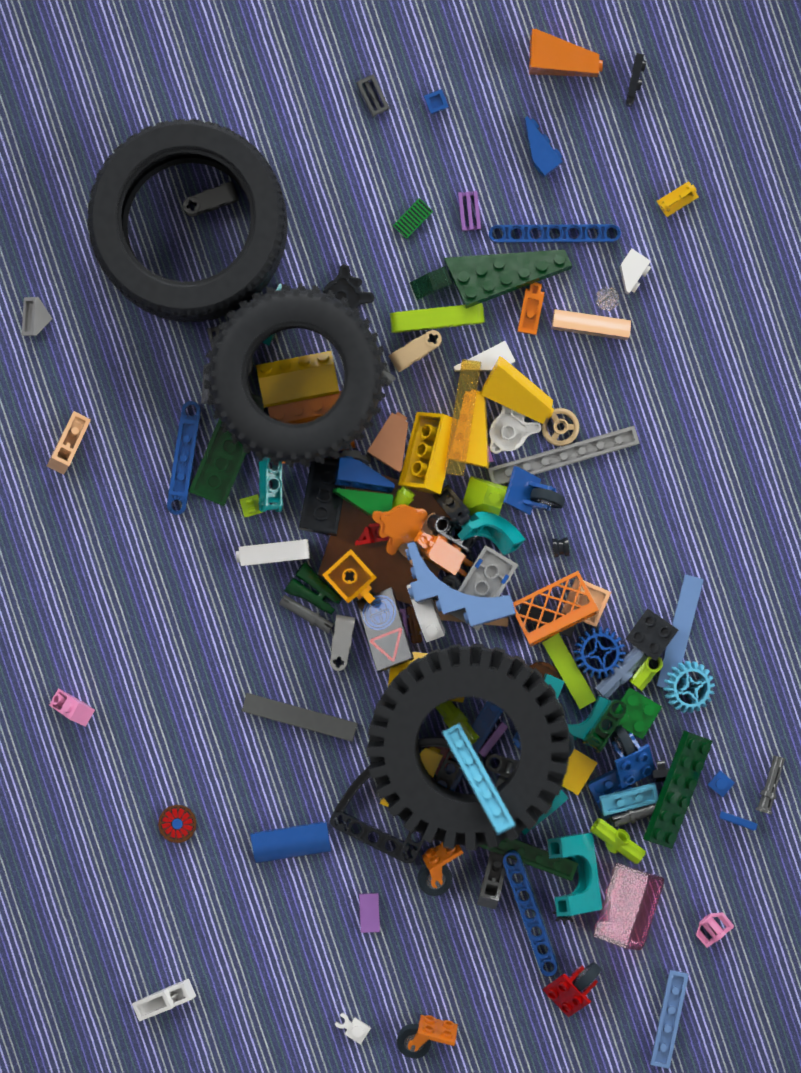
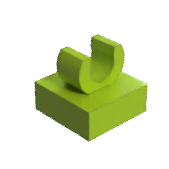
[239,494,263,518]

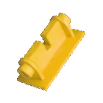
[656,181,699,218]

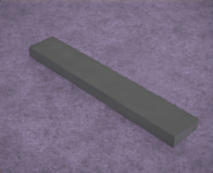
[242,693,358,742]

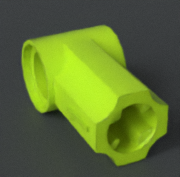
[629,656,663,691]

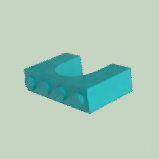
[543,673,618,748]
[547,833,602,916]

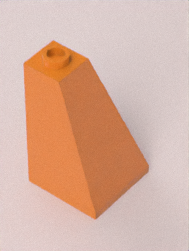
[529,29,603,77]

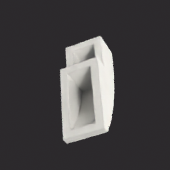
[132,979,196,1021]

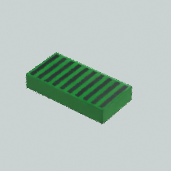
[393,198,433,240]

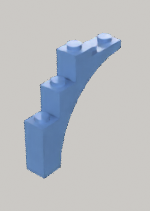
[405,542,516,627]

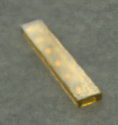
[444,359,482,476]

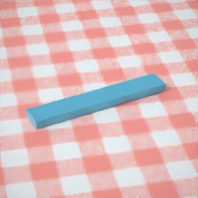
[442,723,515,835]

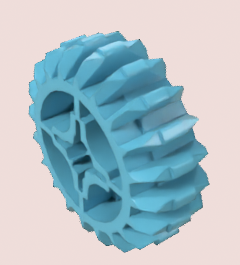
[663,661,715,713]

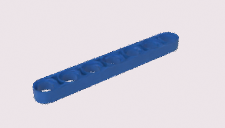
[489,224,621,243]
[503,850,558,976]

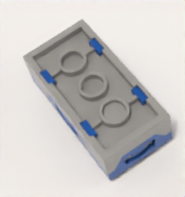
[450,545,518,631]

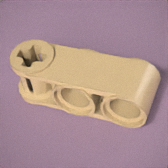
[388,330,442,372]

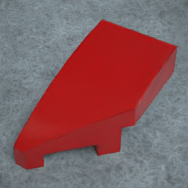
[355,523,389,546]

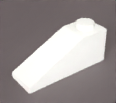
[453,341,515,372]
[407,584,445,643]

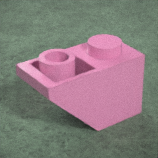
[49,689,95,727]

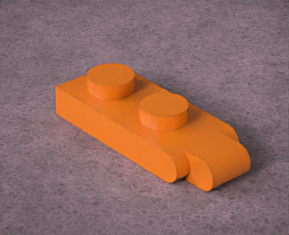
[517,282,545,335]

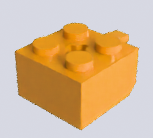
[323,549,377,604]

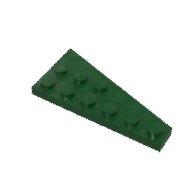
[444,249,572,309]

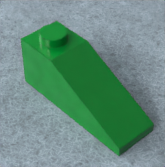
[333,488,393,516]

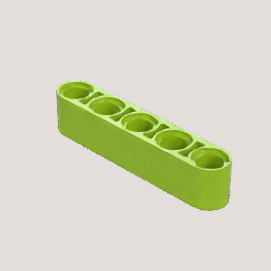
[390,303,485,333]

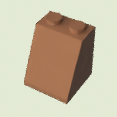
[367,412,408,474]

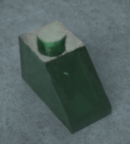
[410,266,452,300]

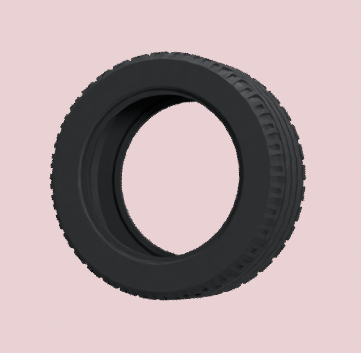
[87,119,288,322]

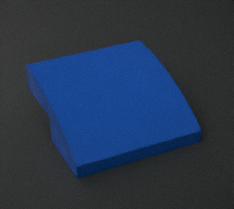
[587,768,632,820]

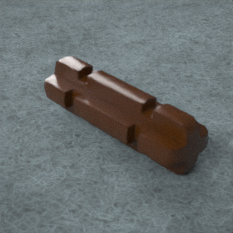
[406,606,422,644]

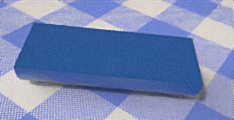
[250,821,332,863]

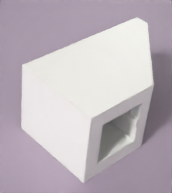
[620,249,651,295]

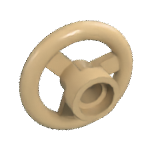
[541,408,579,446]

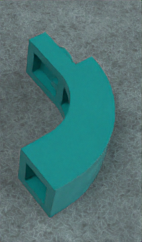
[458,512,526,555]

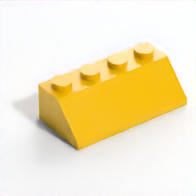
[256,351,340,408]
[398,412,458,494]

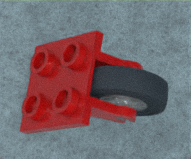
[542,962,601,1018]

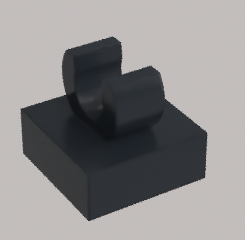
[652,761,669,782]

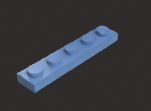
[650,969,689,1069]

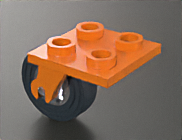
[417,842,463,896]
[397,1015,458,1058]

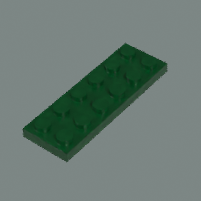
[189,393,265,507]
[643,730,713,849]

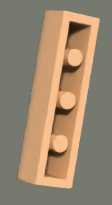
[551,309,631,340]

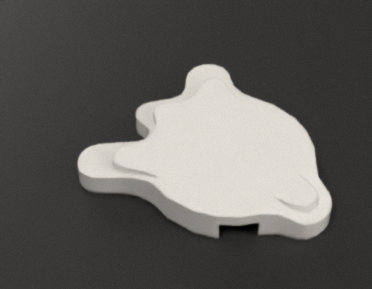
[489,405,542,454]

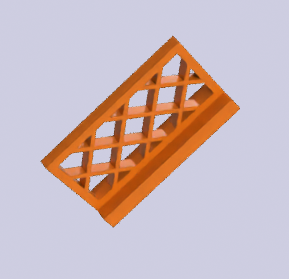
[513,571,599,647]

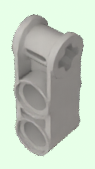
[330,615,355,671]

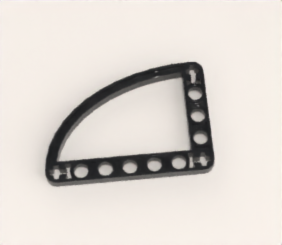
[330,737,460,863]

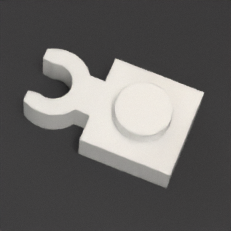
[335,1013,371,1045]

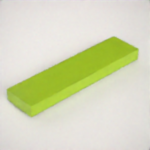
[542,633,596,709]

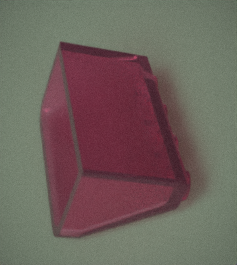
[593,863,664,950]

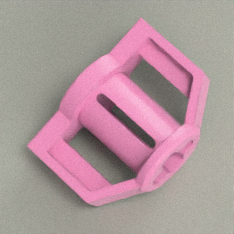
[696,912,734,948]

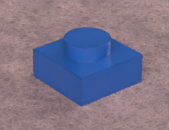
[424,89,448,115]
[707,770,735,797]

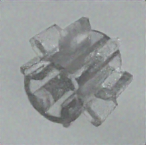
[596,286,619,311]

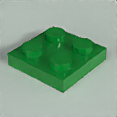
[614,687,662,740]

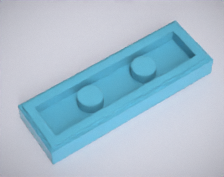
[599,783,658,816]

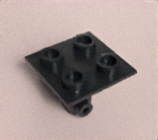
[625,608,679,661]

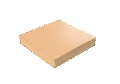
[561,577,611,627]

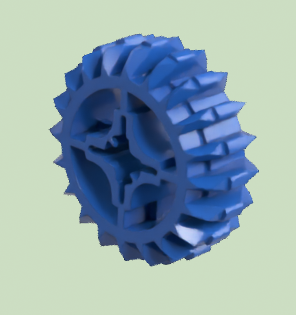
[573,627,626,679]

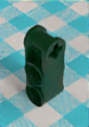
[583,699,627,753]

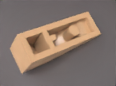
[47,411,91,475]

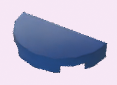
[719,811,758,831]

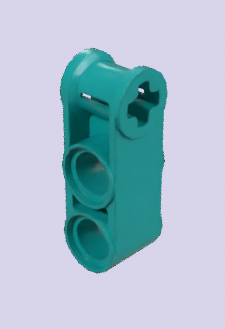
[258,457,283,512]

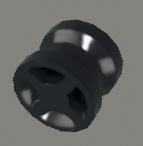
[552,537,570,558]

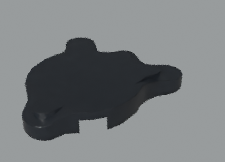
[323,264,375,310]

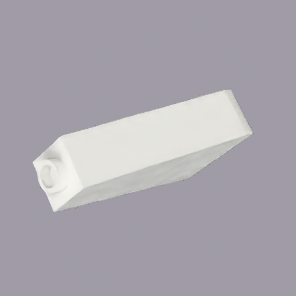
[236,539,310,566]

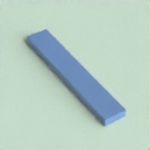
[656,574,704,688]

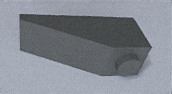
[477,851,508,909]

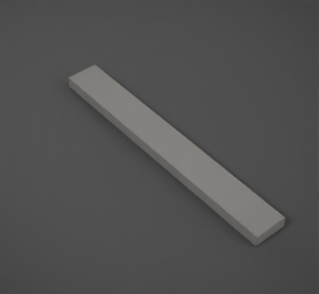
[487,426,640,485]

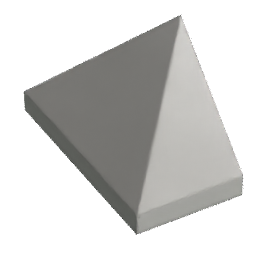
[22,297,53,336]

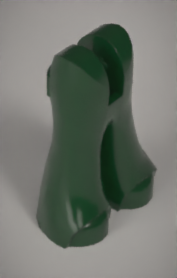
[284,561,343,615]

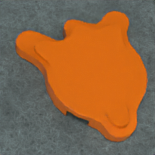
[372,504,428,555]

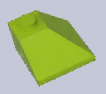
[463,476,507,516]

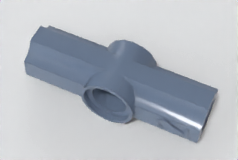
[595,647,647,699]

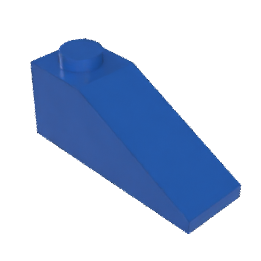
[335,456,395,493]

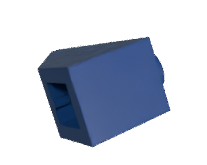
[524,116,563,178]

